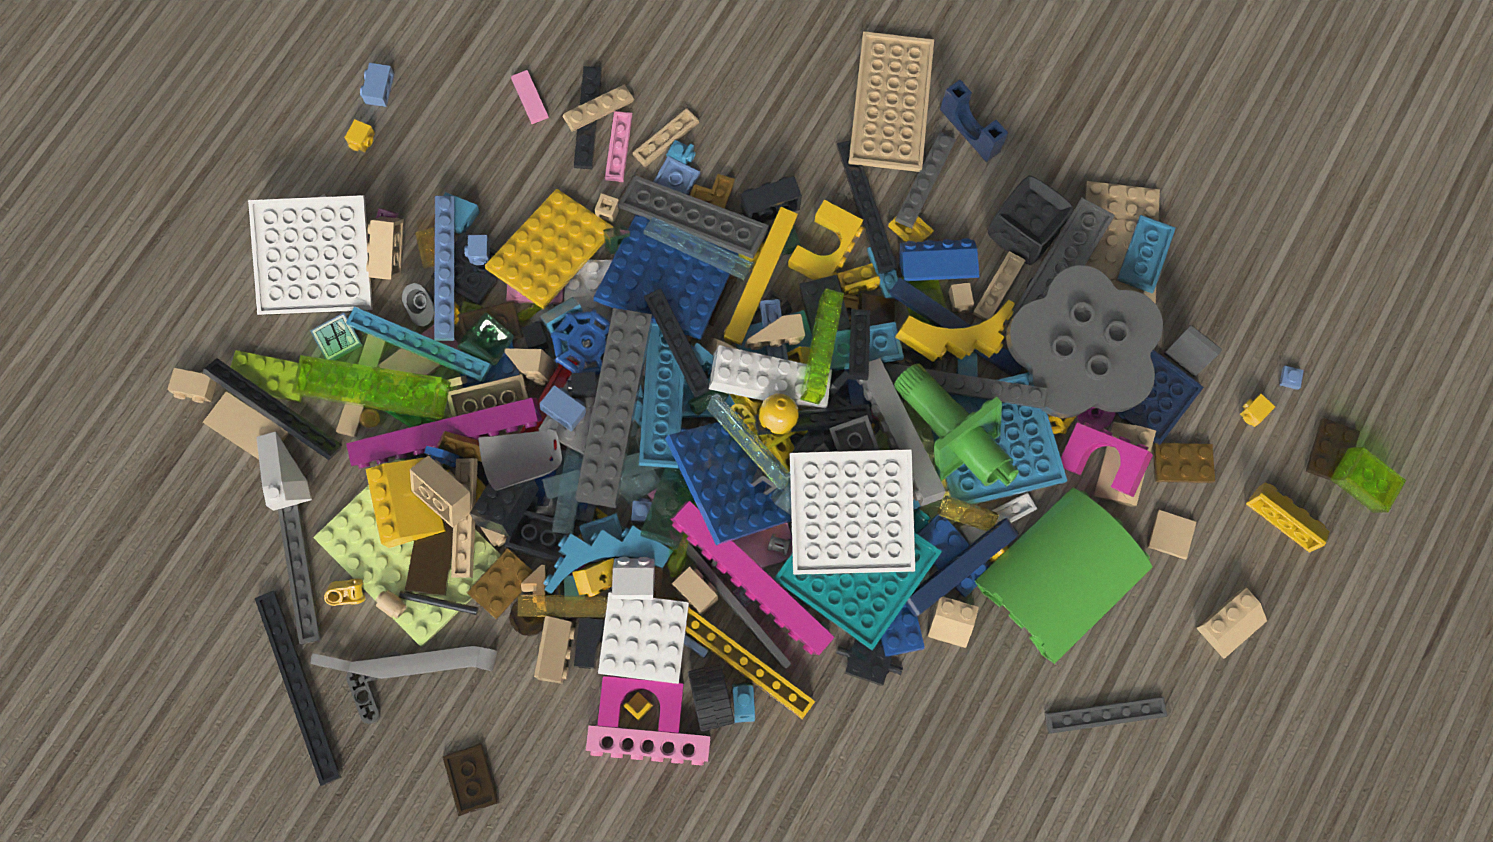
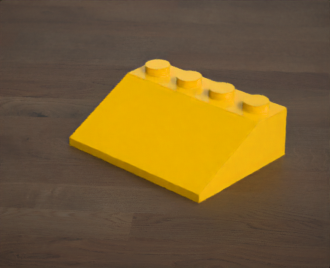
[366,458,445,548]

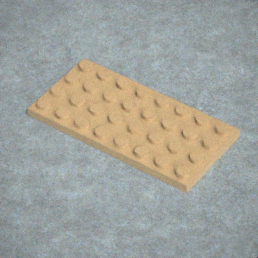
[848,32,934,172]
[1084,181,1160,304]

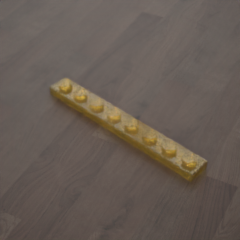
[517,595,679,617]

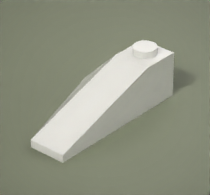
[256,432,312,511]

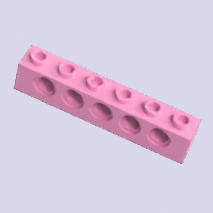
[586,726,710,765]

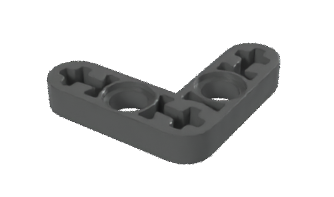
[346,652,401,724]

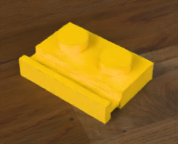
[888,216,934,242]

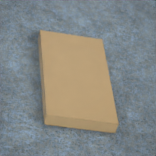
[203,391,289,460]

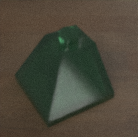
[457,313,515,365]

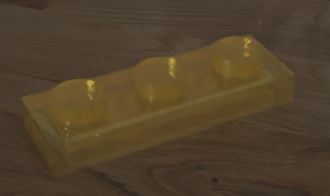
[937,495,999,531]

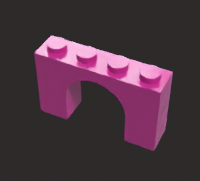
[1061,422,1153,497]
[597,675,684,734]

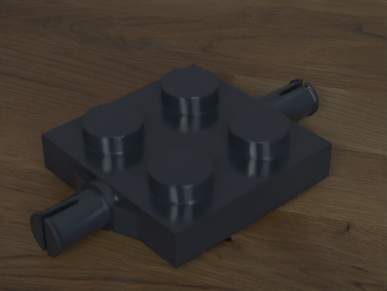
[836,639,903,686]

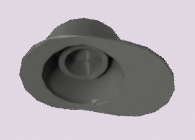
[402,283,434,326]

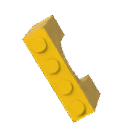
[788,200,864,280]

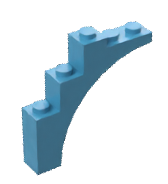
[543,526,673,594]

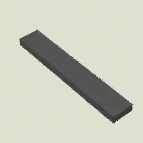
[1044,697,1168,734]

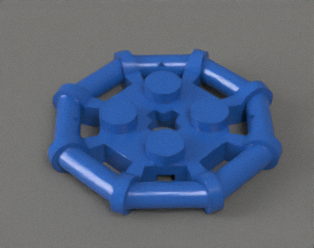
[551,309,611,375]

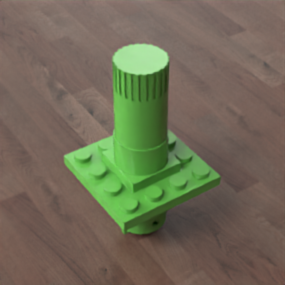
[894,364,1019,487]

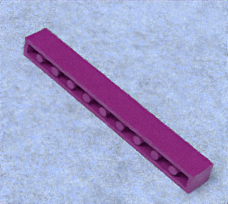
[346,398,542,469]

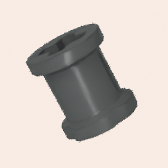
[767,534,791,556]

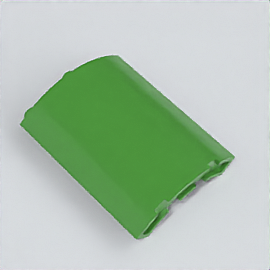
[975,487,1153,664]

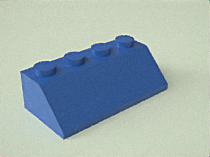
[899,238,979,281]

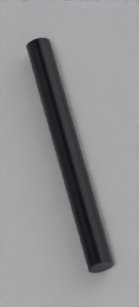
[399,591,479,615]

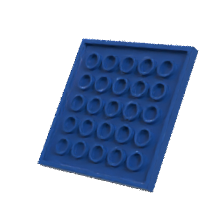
[594,215,738,340]
[665,419,792,546]

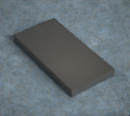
[1164,325,1222,377]

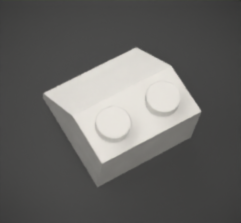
[612,557,655,599]

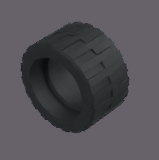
[688,663,735,731]

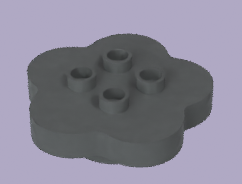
[1006,265,1163,418]

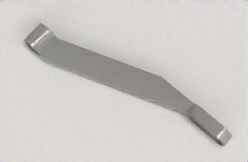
[310,646,498,679]

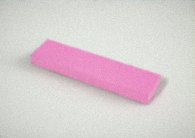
[605,111,633,182]

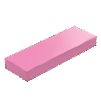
[511,70,548,124]

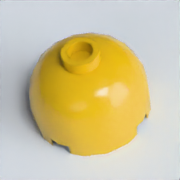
[759,393,798,434]

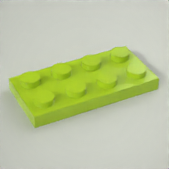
[230,350,311,403]

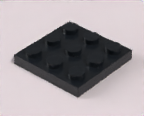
[431,231,498,306]

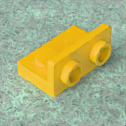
[837,263,880,296]

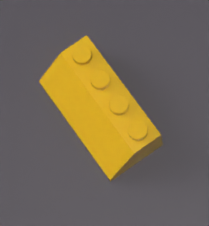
[1246,482,1330,552]

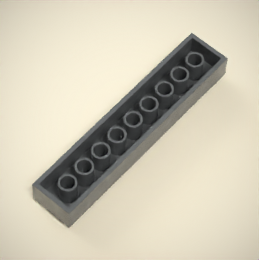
[575,308,653,508]

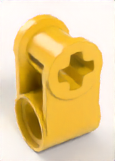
[324,579,366,606]

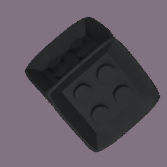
[988,175,1073,265]

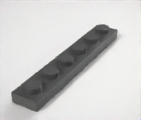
[895,132,956,229]

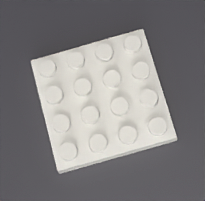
[598,592,689,684]

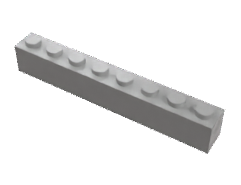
[857,358,945,506]

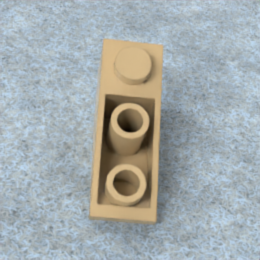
[745,314,805,350]

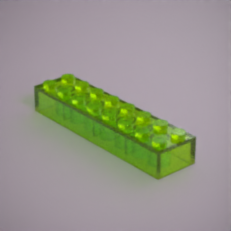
[292,355,451,420]

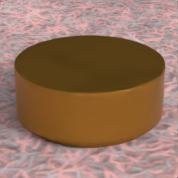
[359,409,380,428]

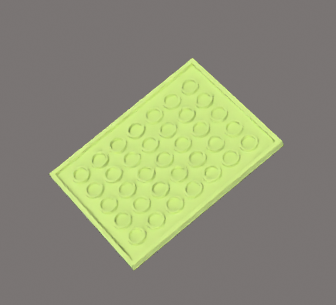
[313,458,501,647]

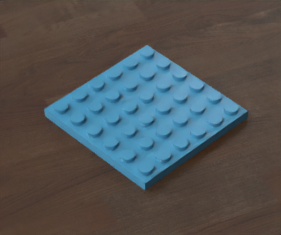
[930,372,1067,509]

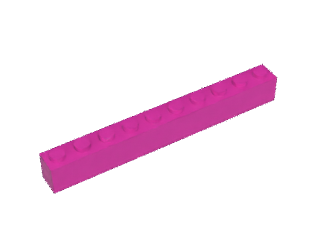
[671,501,835,655]

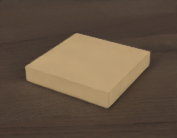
[1148,510,1196,559]

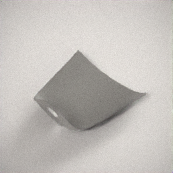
[479,429,562,491]

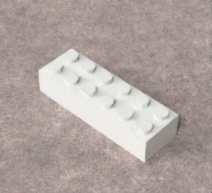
[709,345,832,410]

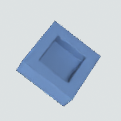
[1279,366,1304,390]

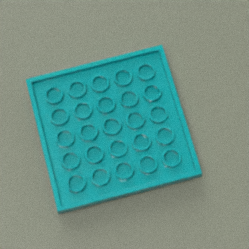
[774,532,942,650]

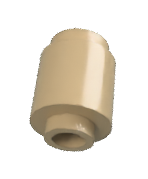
[376,590,407,619]

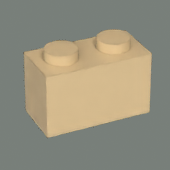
[167,368,217,403]

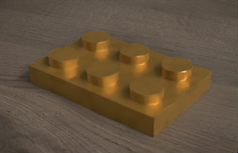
[1153,443,1215,483]
[466,548,534,619]

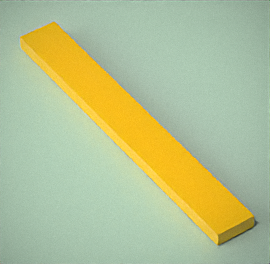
[724,207,798,345]

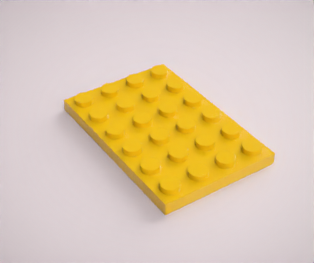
[485,189,615,309]

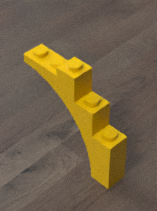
[895,300,1015,362]

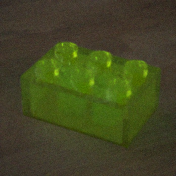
[1331,447,1406,513]

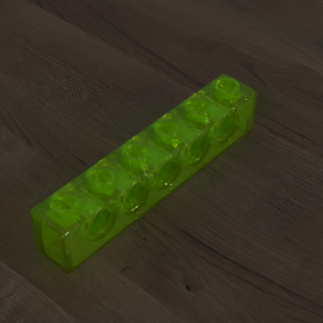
[800,288,844,405]

